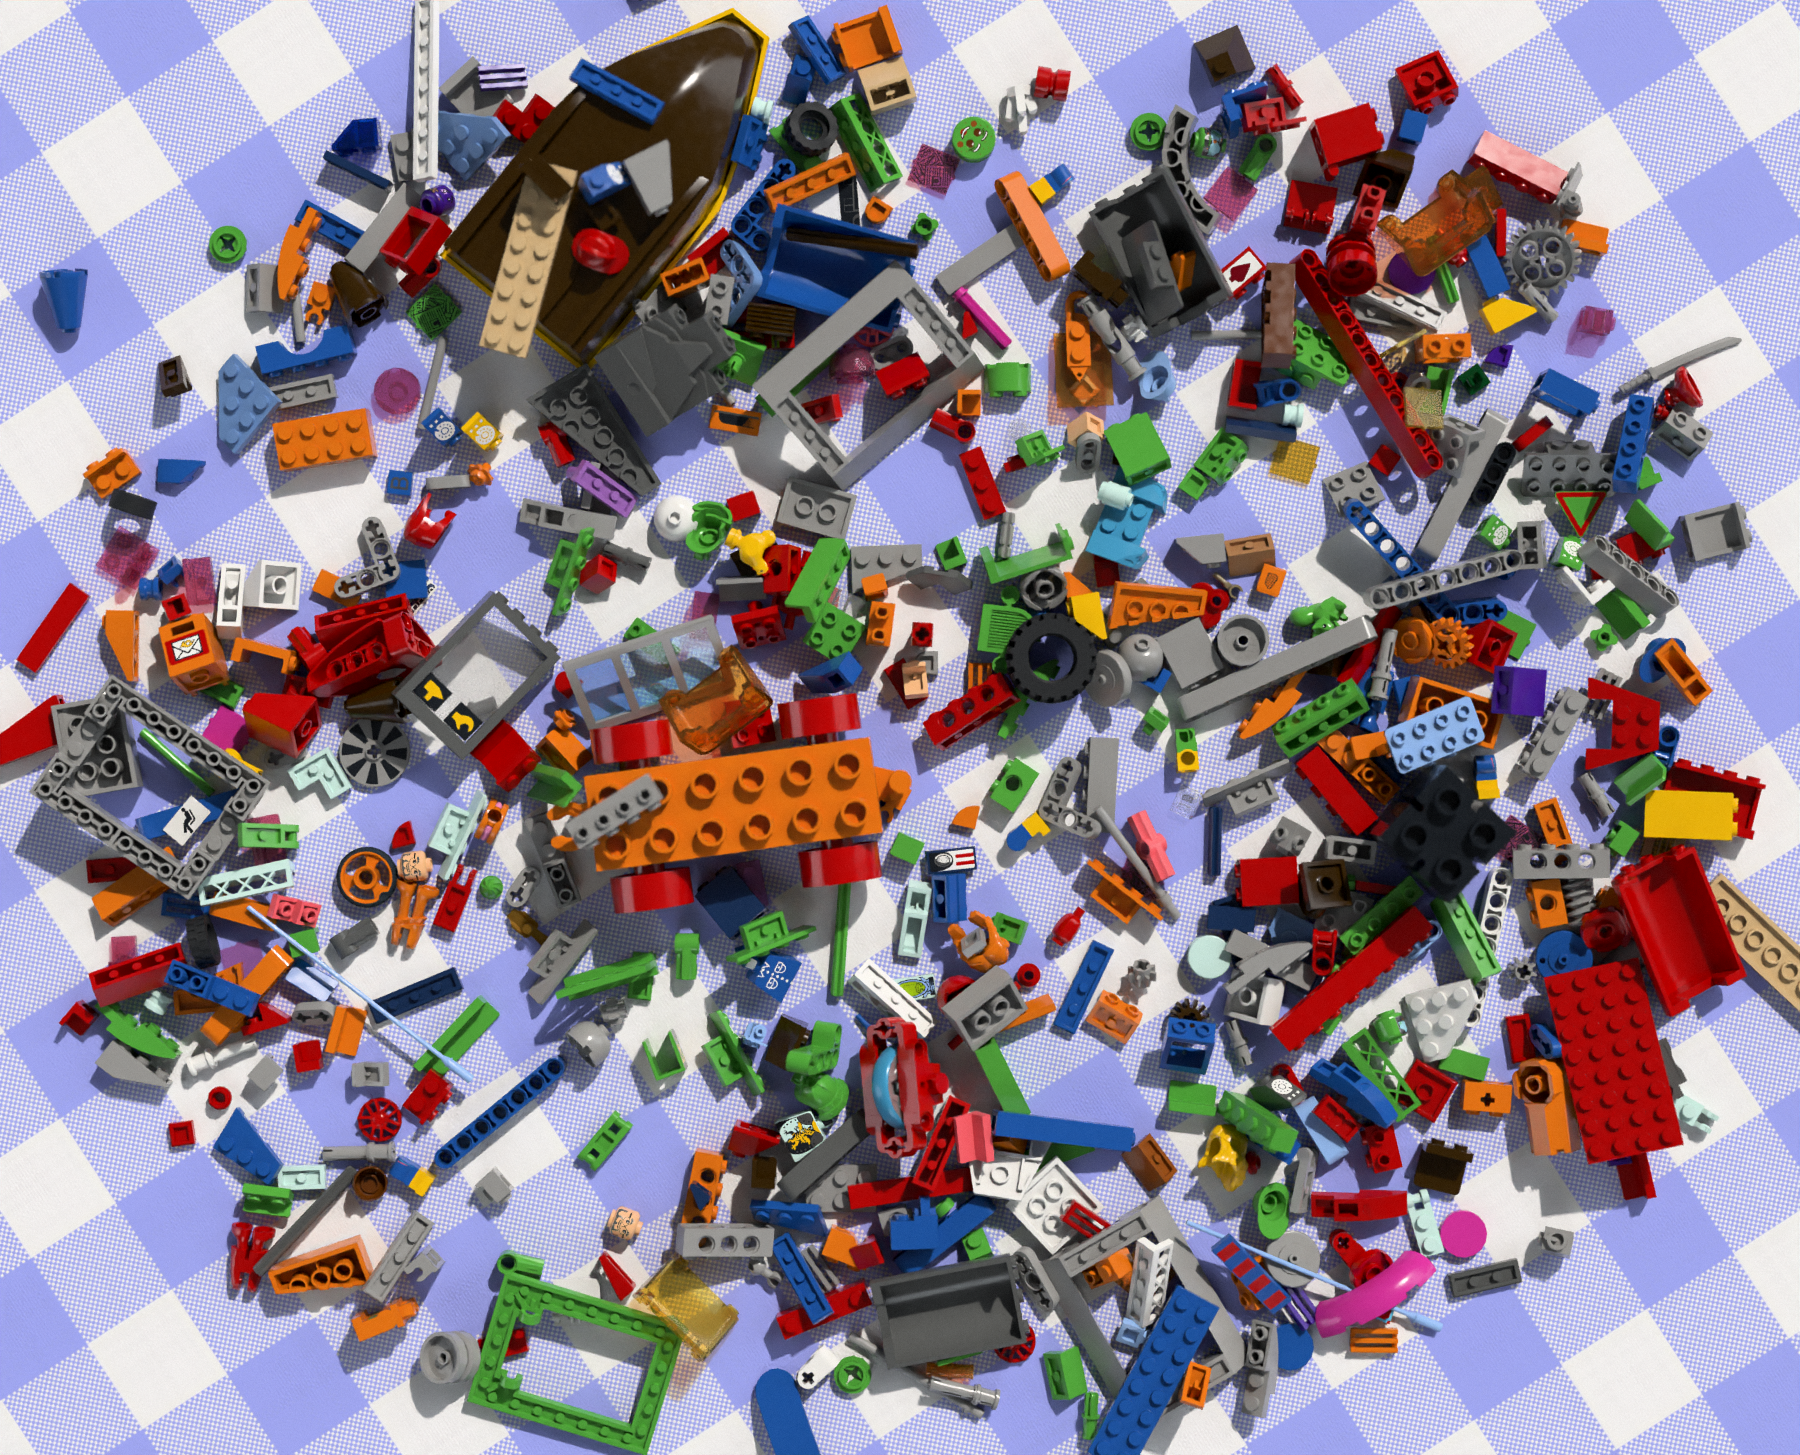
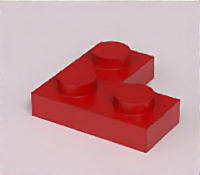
[493,93,555,144]

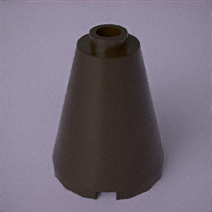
[329,261,389,328]
[344,676,412,724]

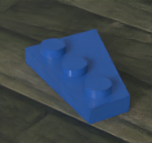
[213,1107,284,1185]
[749,1199,828,1237]

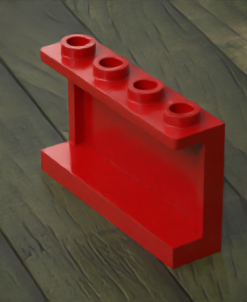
[1662,758,1766,840]

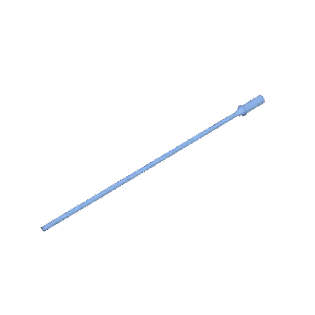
[246,905,474,1084]
[1186,1220,1443,1332]

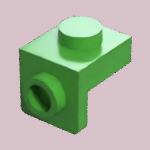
[991,912,1029,945]
[961,1227,994,1260]

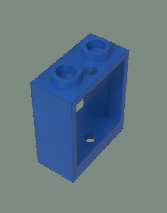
[1530,368,1601,419]
[1159,1017,1216,1075]

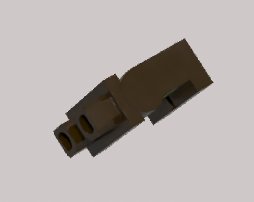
[1070,249,1129,309]

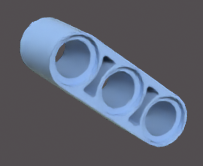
[1294,1096,1349,1165]

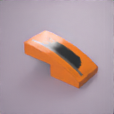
[708,405,762,436]

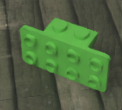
[1273,319,1351,390]

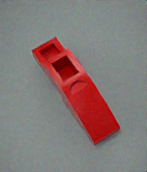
[1311,1189,1408,1221]

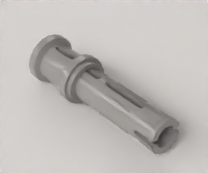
[1367,628,1398,701]
[322,1141,396,1163]
[928,1376,1000,1410]

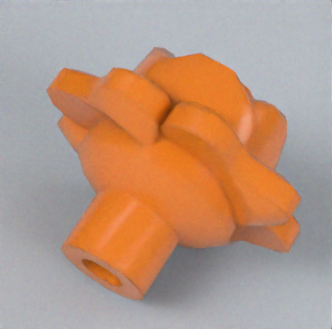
[467,463,494,486]

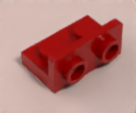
[402,1067,454,1125]

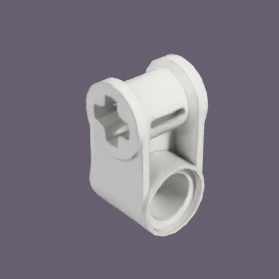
[797,1344,841,1389]

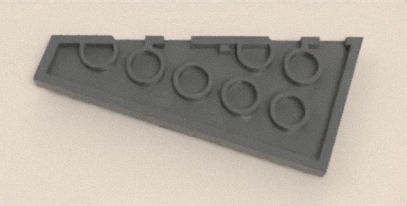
[526,363,662,497]

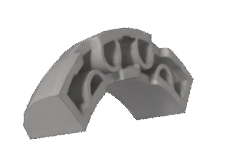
[1162,104,1222,235]

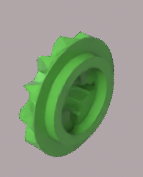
[1130,113,1166,151]
[209,226,247,263]
[834,1355,872,1394]

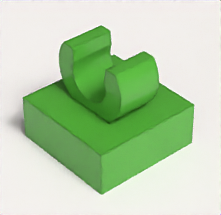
[1142,705,1170,736]

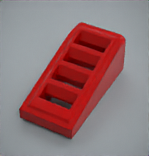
[599,1251,636,1301]

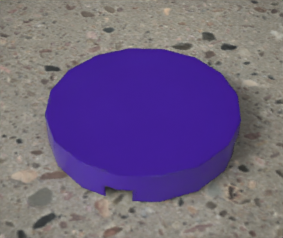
[1388,247,1436,295]

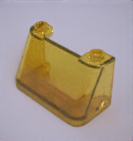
[632,1254,739,1362]

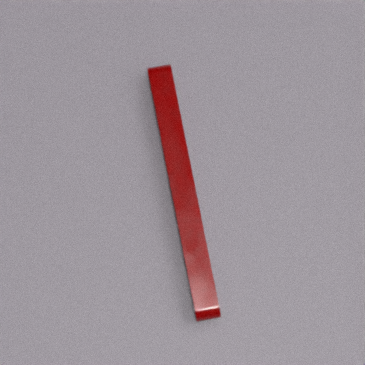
[1289,249,1443,479]

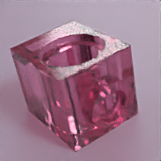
[1577,306,1616,336]

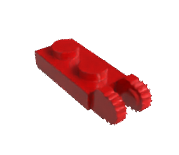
[433,864,478,933]

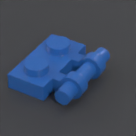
[731,114,769,171]

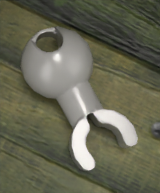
[748,1259,784,1289]

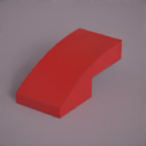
[282,674,334,709]

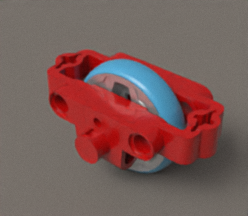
[859,1016,949,1159]

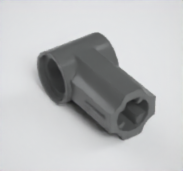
[329,917,380,960]

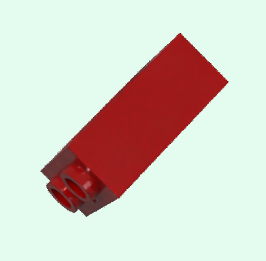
[379,206,453,276]

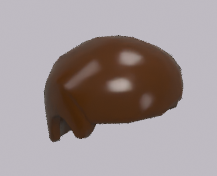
[351,1166,388,1202]

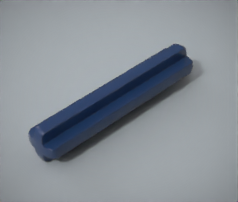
[1207,807,1222,876]

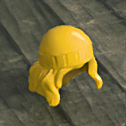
[1197,1124,1248,1192]

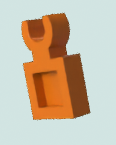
[305,281,336,326]
[880,789,912,823]

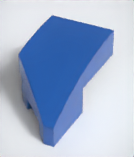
[157,459,206,483]

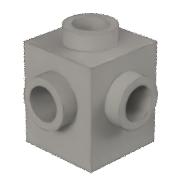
[1269,816,1312,857]

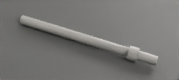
[1093,805,1181,920]

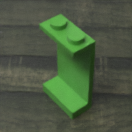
[979,523,1074,584]

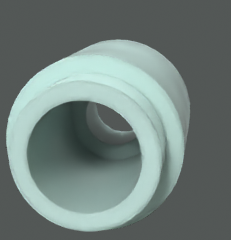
[1097,481,1134,511]

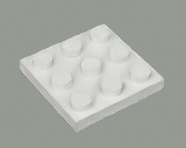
[1005,1155,1104,1255]

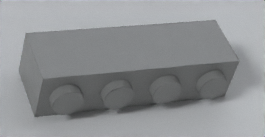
[1081,737,1119,833]

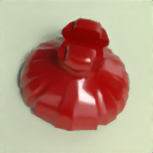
[1664,366,1703,408]

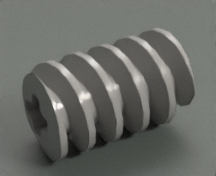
[1561,878,1596,927]

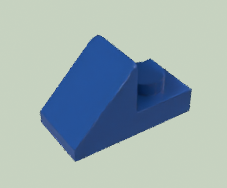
[782,54,816,105]

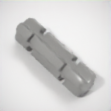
[998,512,1015,558]

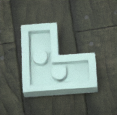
[287,747,353,799]

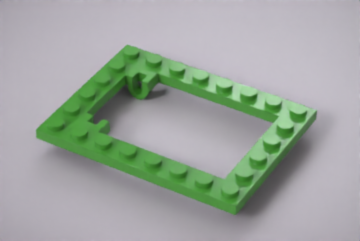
[467,1270,687,1455]

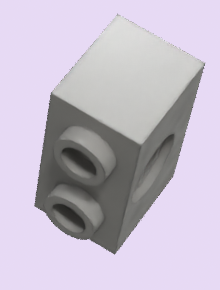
[1324,835,1377,865]

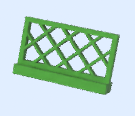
[555,951,660,1001]

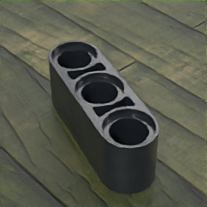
[1469,442,1516,506]

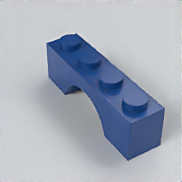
[255,324,357,379]

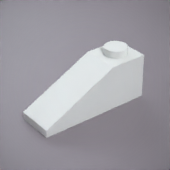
[216,563,246,639]

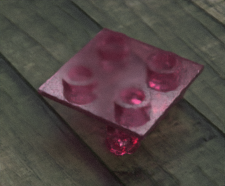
[95,526,160,590]

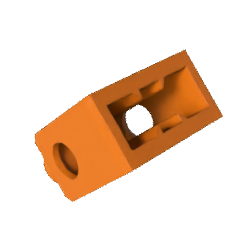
[660,257,710,298]

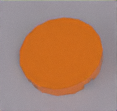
[1392,617,1434,664]

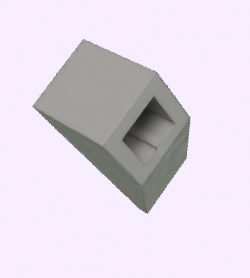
[95,1038,173,1087]

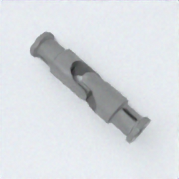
[1077,292,1147,382]

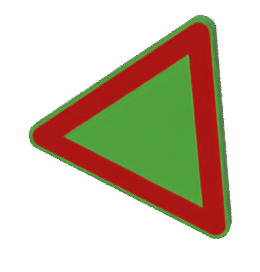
[1554,491,1607,537]

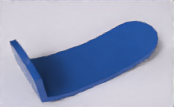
[755,1368,821,1455]

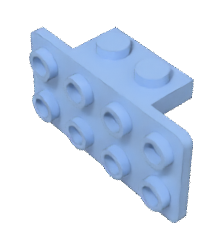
[1384,697,1485,773]

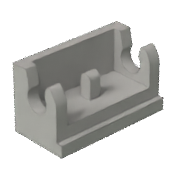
[404,1244,445,1282]

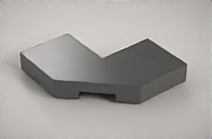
[906,565,973,595]

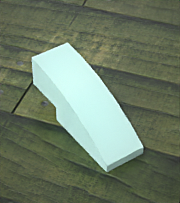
[898,880,932,958]

